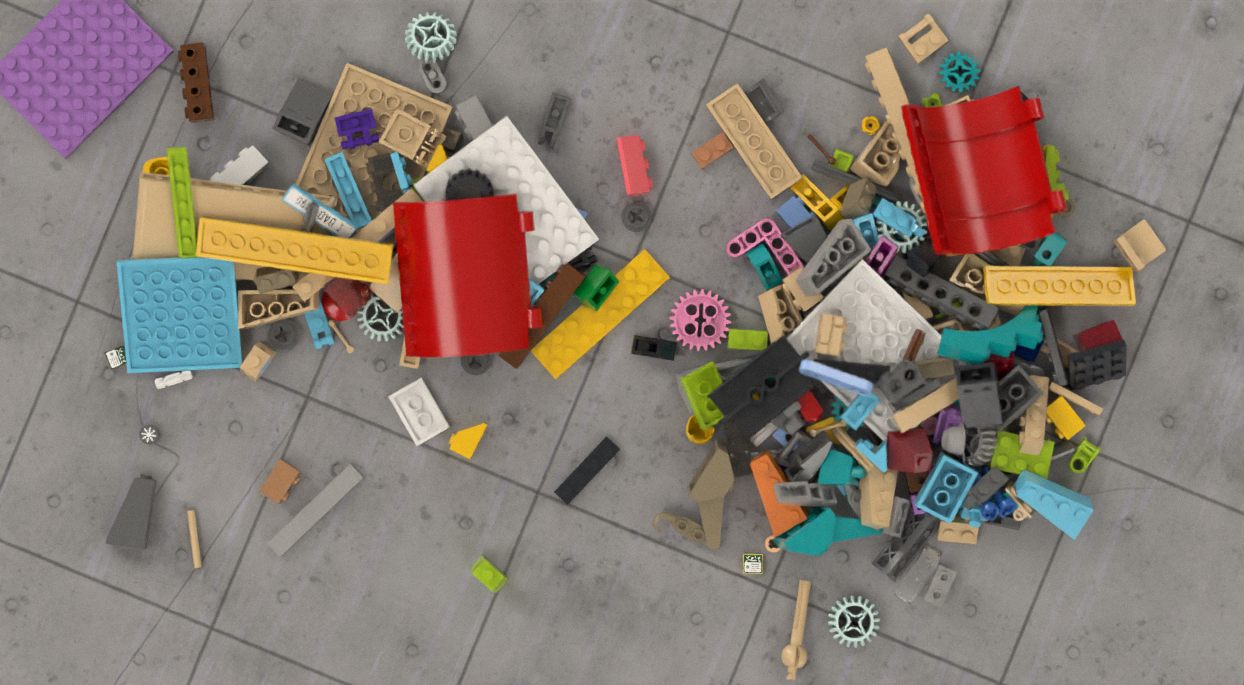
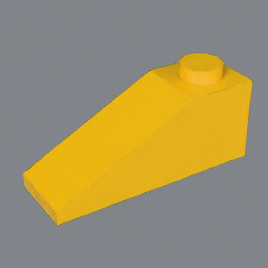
[789,174,845,231]

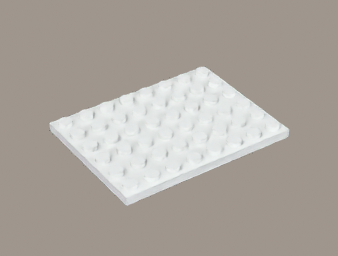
[414,116,599,284]
[786,259,971,445]

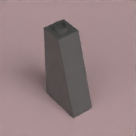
[780,216,846,288]
[106,474,157,549]

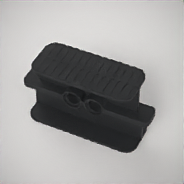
[707,335,817,439]

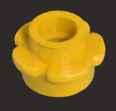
[861,116,880,135]

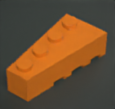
[750,449,809,538]

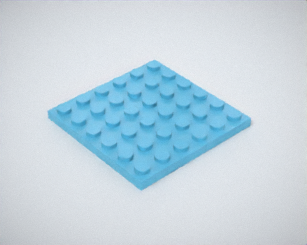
[116,257,243,373]

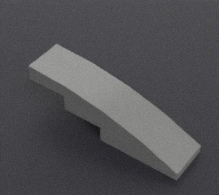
[773,481,837,506]

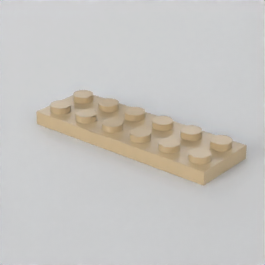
[706,83,803,200]

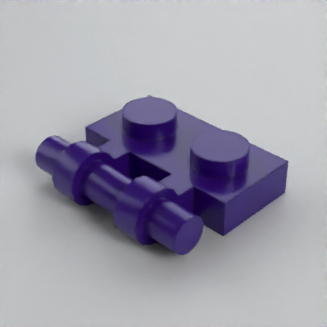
[334,109,379,150]

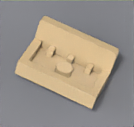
[937,513,979,544]

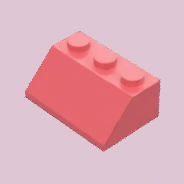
[617,135,653,197]

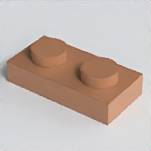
[691,132,733,169]

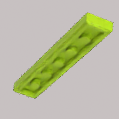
[167,147,199,258]

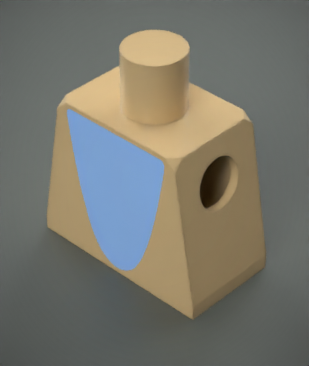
[240,342,277,383]

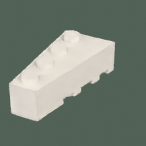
[210,145,268,185]

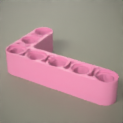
[726,219,804,276]

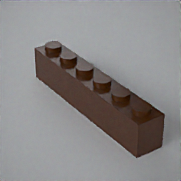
[498,263,586,369]

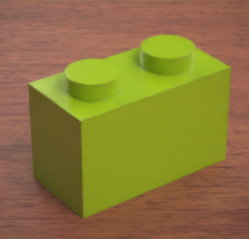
[727,329,768,351]

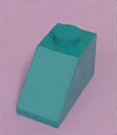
[746,243,783,291]

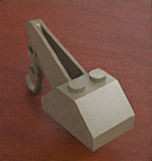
[653,439,736,550]

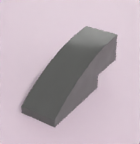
[784,430,832,482]

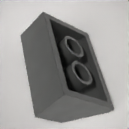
[994,365,1044,432]

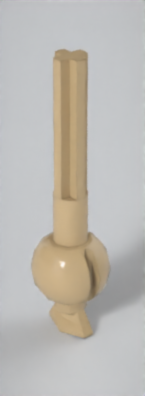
[781,580,811,681]

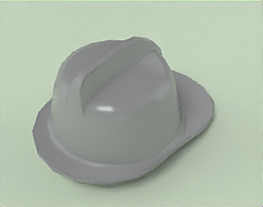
[941,422,965,464]

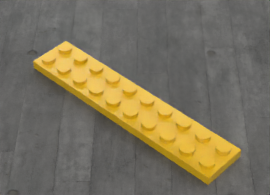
[196,217,393,284]

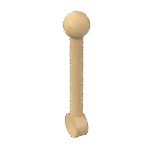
[328,319,354,353]
[810,420,847,437]

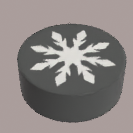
[139,425,159,444]

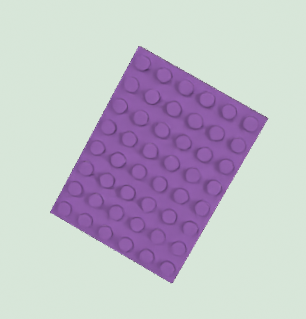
[0,0,174,159]

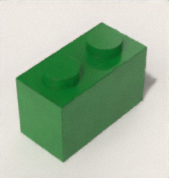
[573,265,620,311]

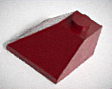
[887,427,932,473]

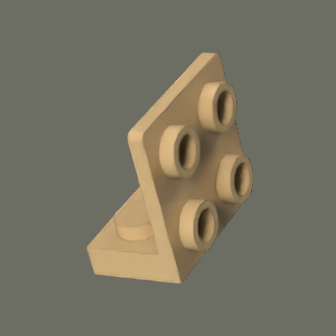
[1113,220,1166,272]

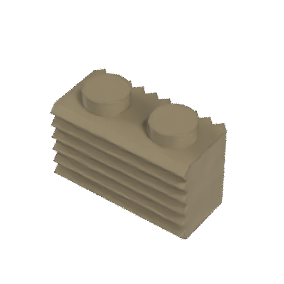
[840,178,877,221]
[254,266,298,294]

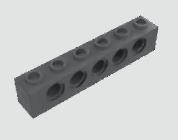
[884,255,999,331]

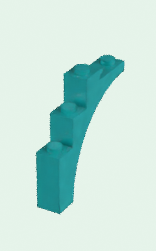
[937,305,1043,365]

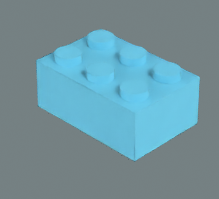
[913,452,978,524]

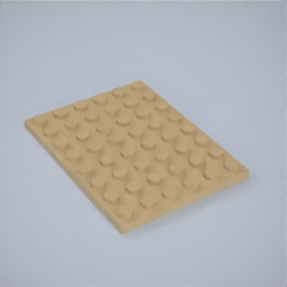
[295,63,453,248]

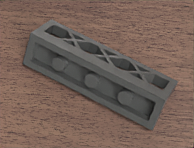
[872,512,940,582]

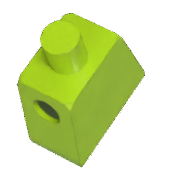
[470,554,509,593]

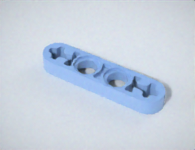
[799,360,873,396]

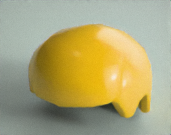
[686,415,715,445]

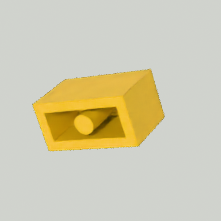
[1046,396,1086,440]

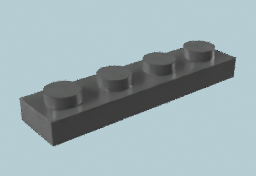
[1038,309,1069,386]

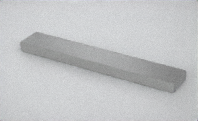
[267,463,364,557]

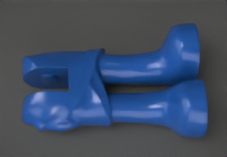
[972,466,1016,520]

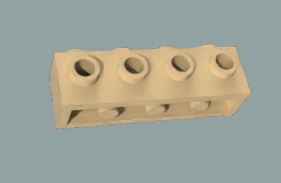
[1018,375,1049,455]

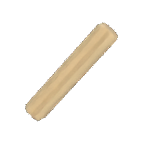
[832,426,876,471]

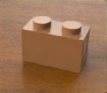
[259,459,301,504]

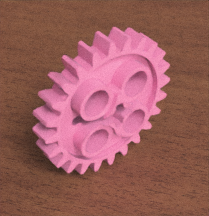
[669,289,731,351]

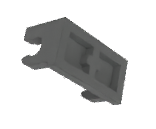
[745,79,784,124]

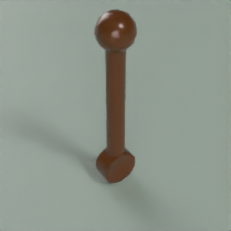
[807,134,836,165]

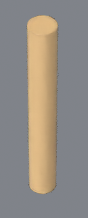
[187,510,202,568]

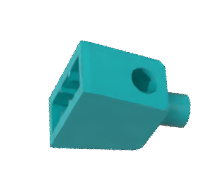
[1031,233,1067,266]
[818,449,866,485]

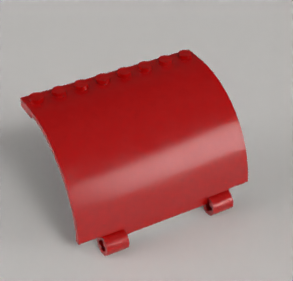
[901,86,1067,255]
[393,194,543,357]

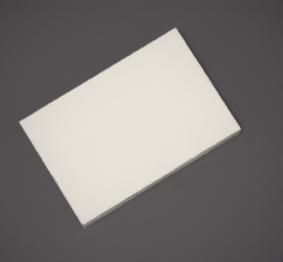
[388,377,450,446]

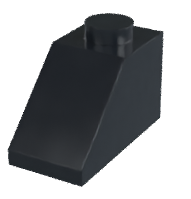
[631,335,677,361]

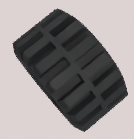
[445,169,494,201]

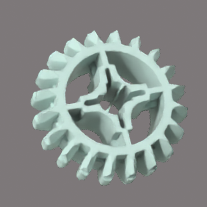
[405,12,457,63]
[875,201,927,253]
[357,292,404,341]
[828,595,880,648]

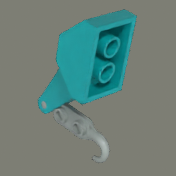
[773,485,883,556]

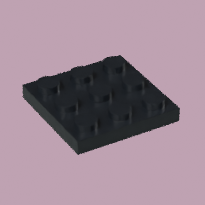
[1068,340,1127,391]

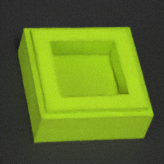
[830,149,854,173]

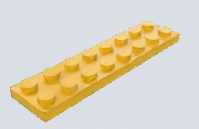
[531,249,670,379]
[983,266,1136,306]

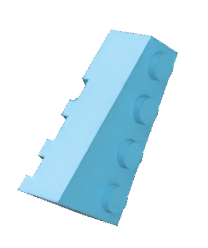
[1014,469,1094,540]

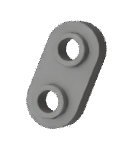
[418,58,447,94]

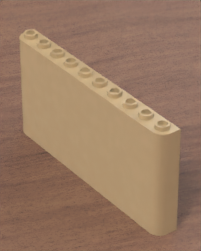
[133,172,335,287]

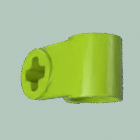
[1067,437,1101,473]

